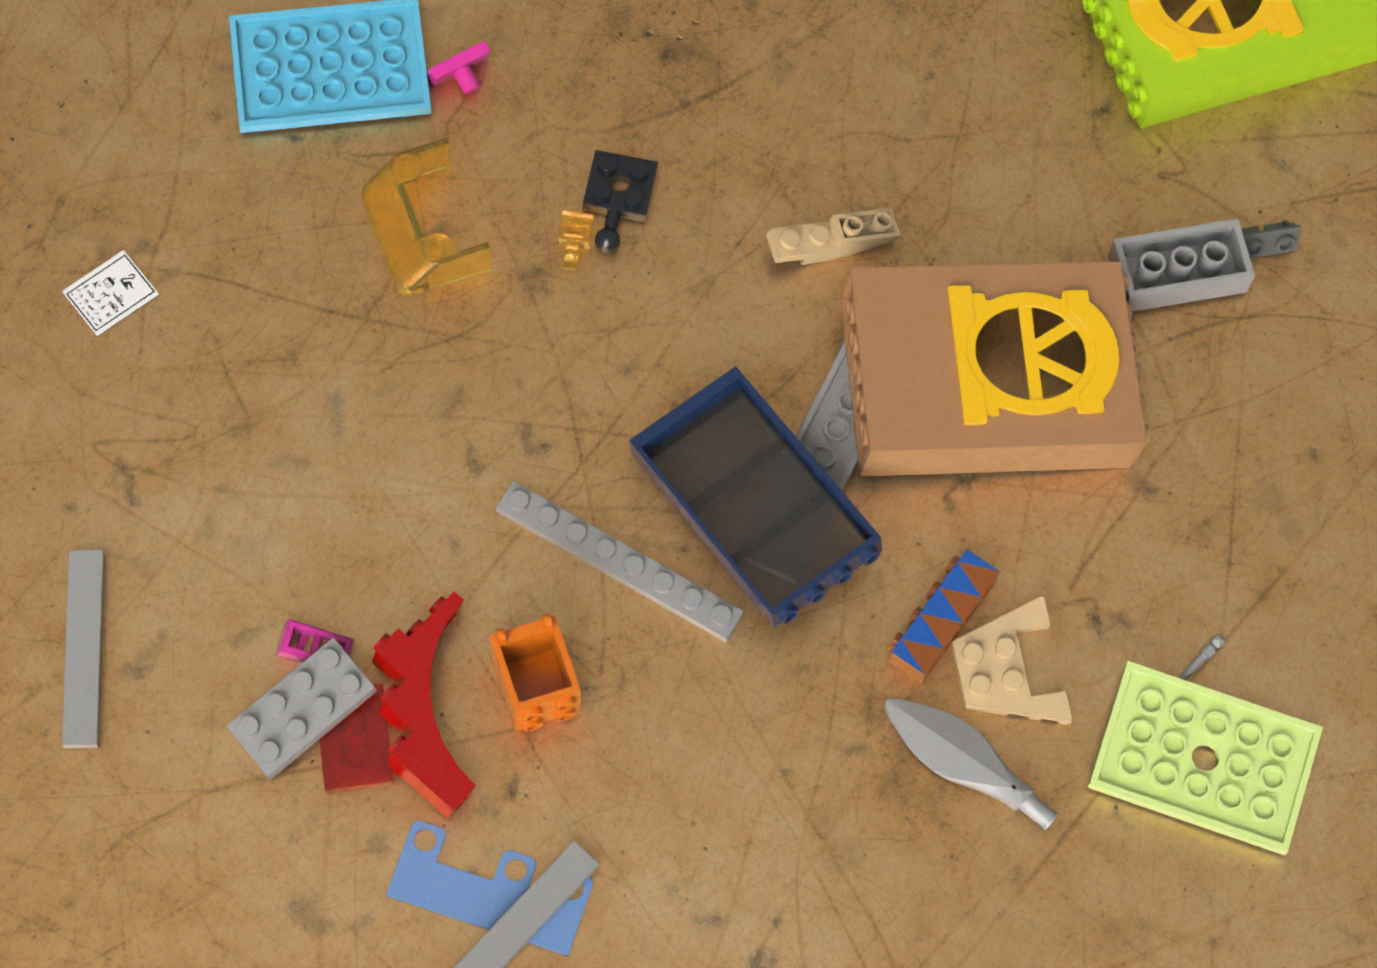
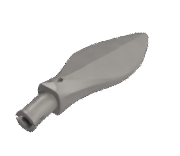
[884,698,1058,831]

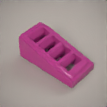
[276,619,354,663]

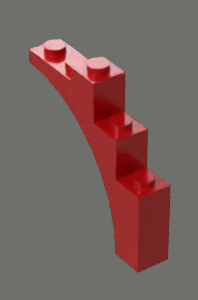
[372,591,476,819]

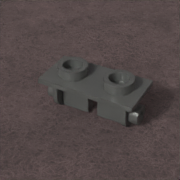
[1241,220,1301,258]

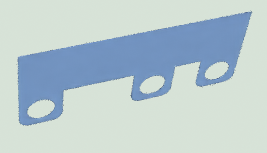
[386,821,593,956]

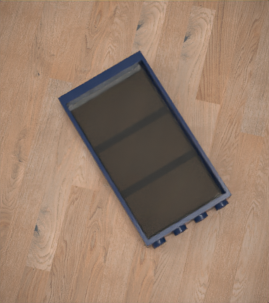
[629,366,882,628]

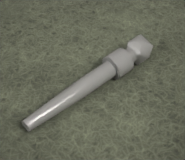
[1178,634,1225,680]

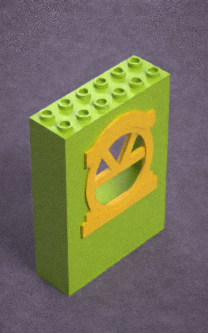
[1082,0,1377,129]

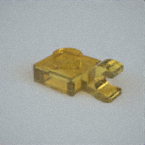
[557,211,594,271]

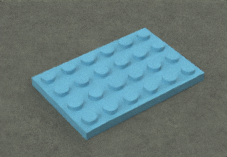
[229,0,431,133]

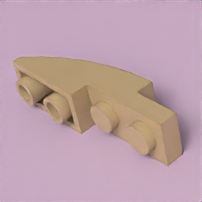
[766,207,901,265]

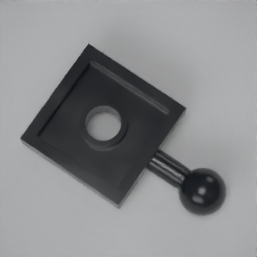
[582,150,658,253]

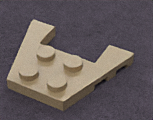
[951,596,1072,725]

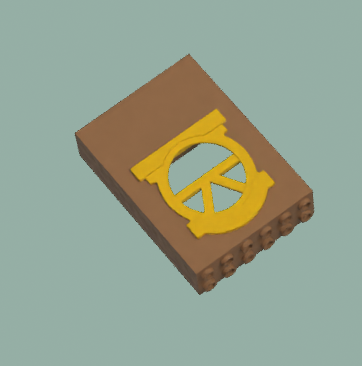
[840,261,1150,477]

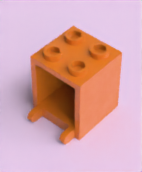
[489,613,581,732]

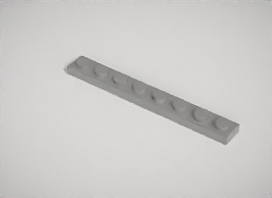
[496,481,744,643]

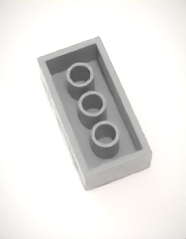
[1107,218,1255,312]

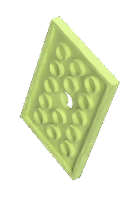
[1087,661,1323,855]

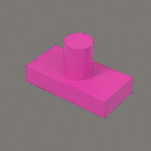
[427,41,490,95]

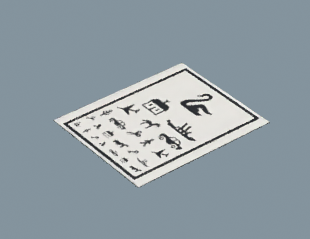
[62,250,159,336]

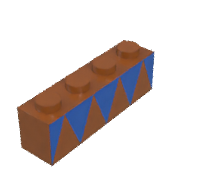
[888,549,1000,685]

